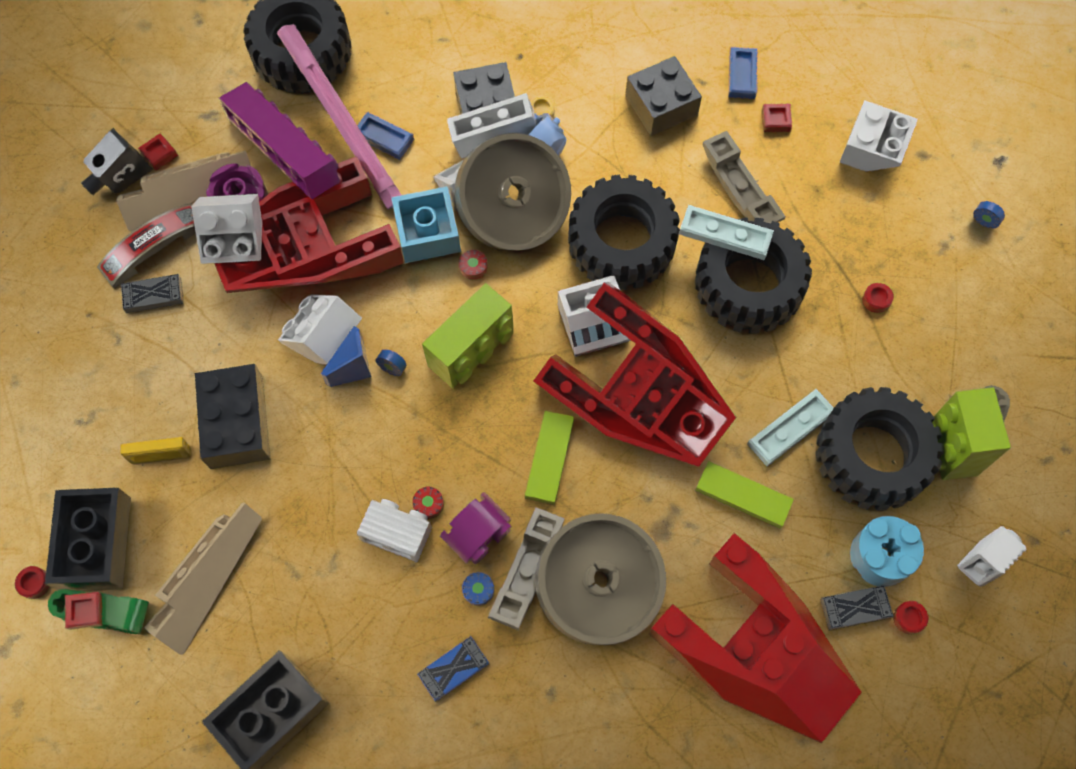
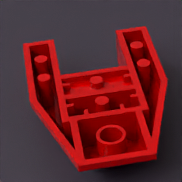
[214,156,404,293]
[533,282,736,467]
[649,533,862,743]

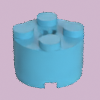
[850,516,924,587]

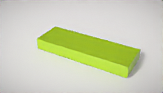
[525,411,574,505]
[695,461,794,529]

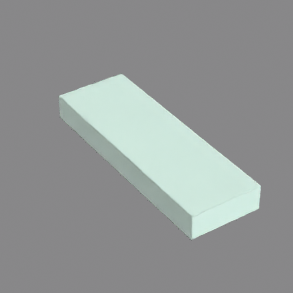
[679,205,774,260]
[747,389,834,467]

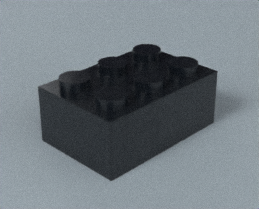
[195,364,271,469]
[45,488,131,591]
[201,650,329,769]

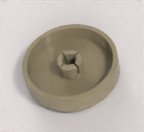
[455,133,571,251]
[535,514,666,645]

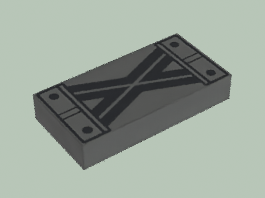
[121,274,184,313]
[820,585,893,631]

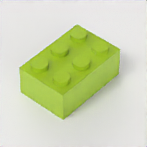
[422,283,514,389]
[932,387,1011,480]

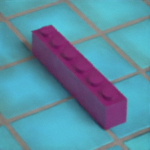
[219,82,340,199]

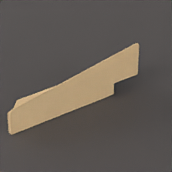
[117,150,251,231]
[144,503,262,655]

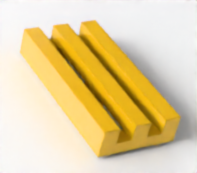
[120,437,191,464]

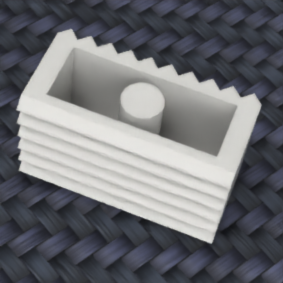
[357,499,432,562]
[957,526,1026,586]

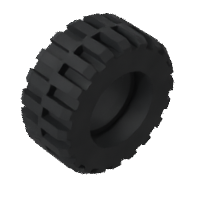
[243,0,352,93]
[568,174,680,290]
[695,217,812,334]
[816,387,944,511]

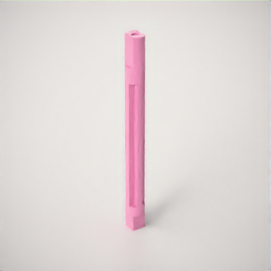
[277,24,401,209]

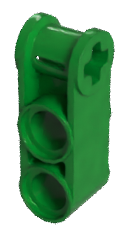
[47,589,149,634]

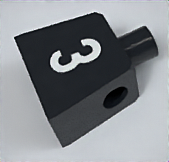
[81,128,153,195]

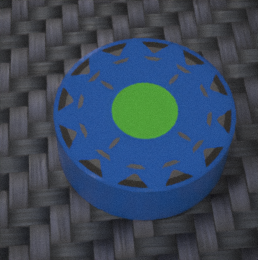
[973,201,1005,228]
[376,349,407,376]
[462,572,494,606]

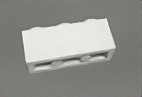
[447,93,537,159]

